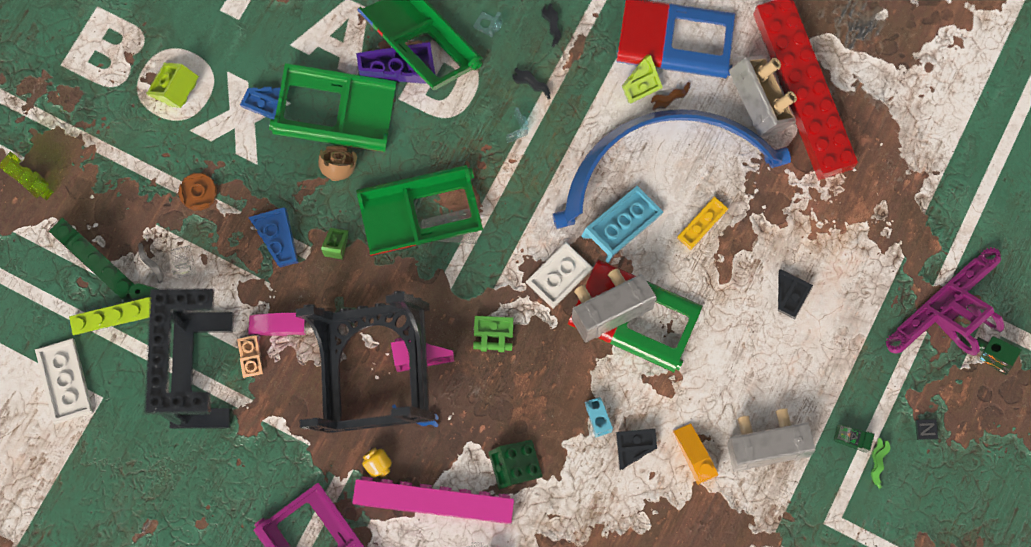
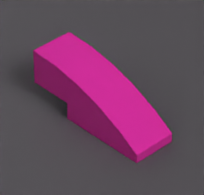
[248,313,306,336]

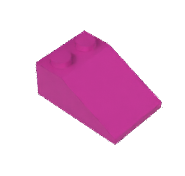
[391,338,454,372]

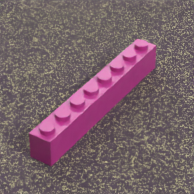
[353,477,514,524]

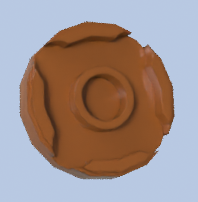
[178,173,217,211]

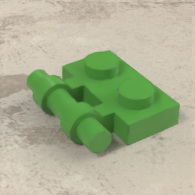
[473,316,513,352]

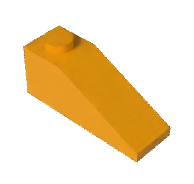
[673,423,718,485]

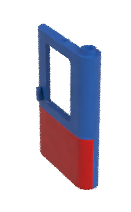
[616,0,735,79]

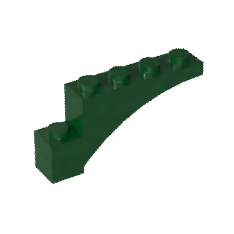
[48,217,134,300]

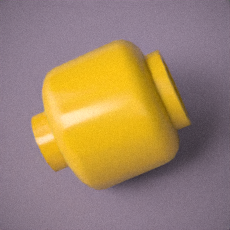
[362,448,392,478]

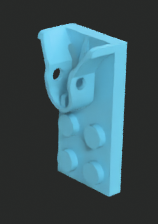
[581,186,663,263]

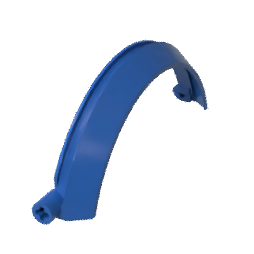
[552,109,791,229]

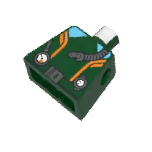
[977,336,1022,375]

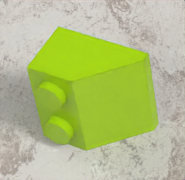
[146,63,199,108]

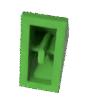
[321,228,349,260]

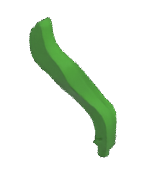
[871,438,890,489]

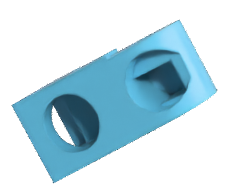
[585,397,613,438]

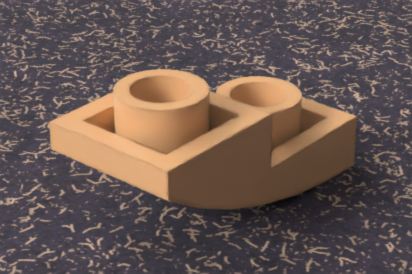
[237,335,263,378]

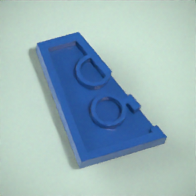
[248,207,299,268]

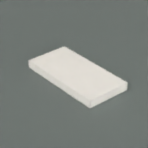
[35,338,93,424]

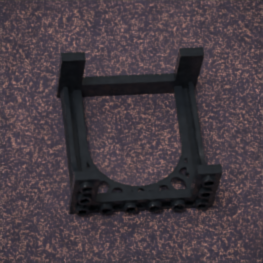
[145,289,234,429]
[296,290,436,433]

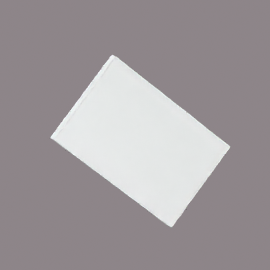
[526,242,593,309]

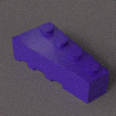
[356,42,436,84]

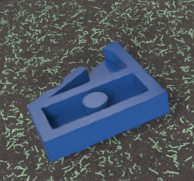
[240,87,290,119]

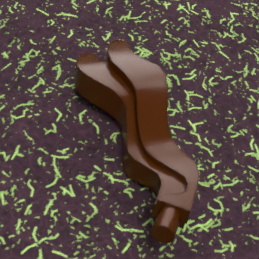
[651,82,690,110]

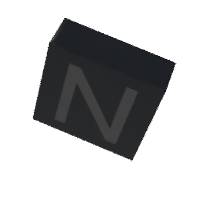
[915,419,938,440]

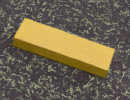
[677,196,729,250]

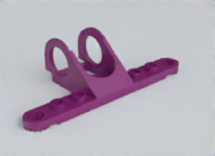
[886,247,1005,356]

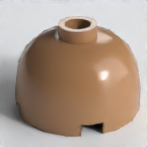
[318,146,357,181]

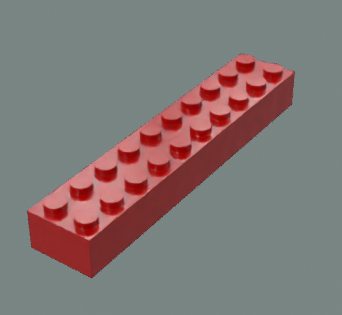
[753,0,858,181]

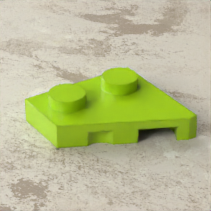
[622,55,663,104]

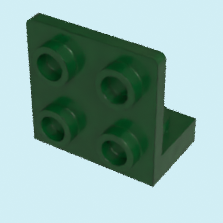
[488,440,543,490]

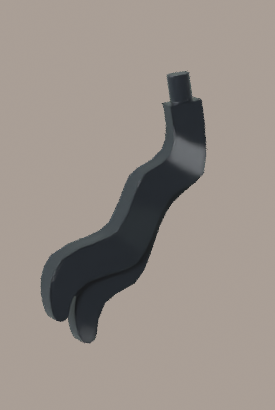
[542,4,561,48]
[512,68,551,99]

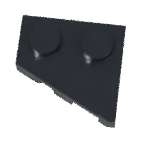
[778,269,813,319]
[616,428,657,470]

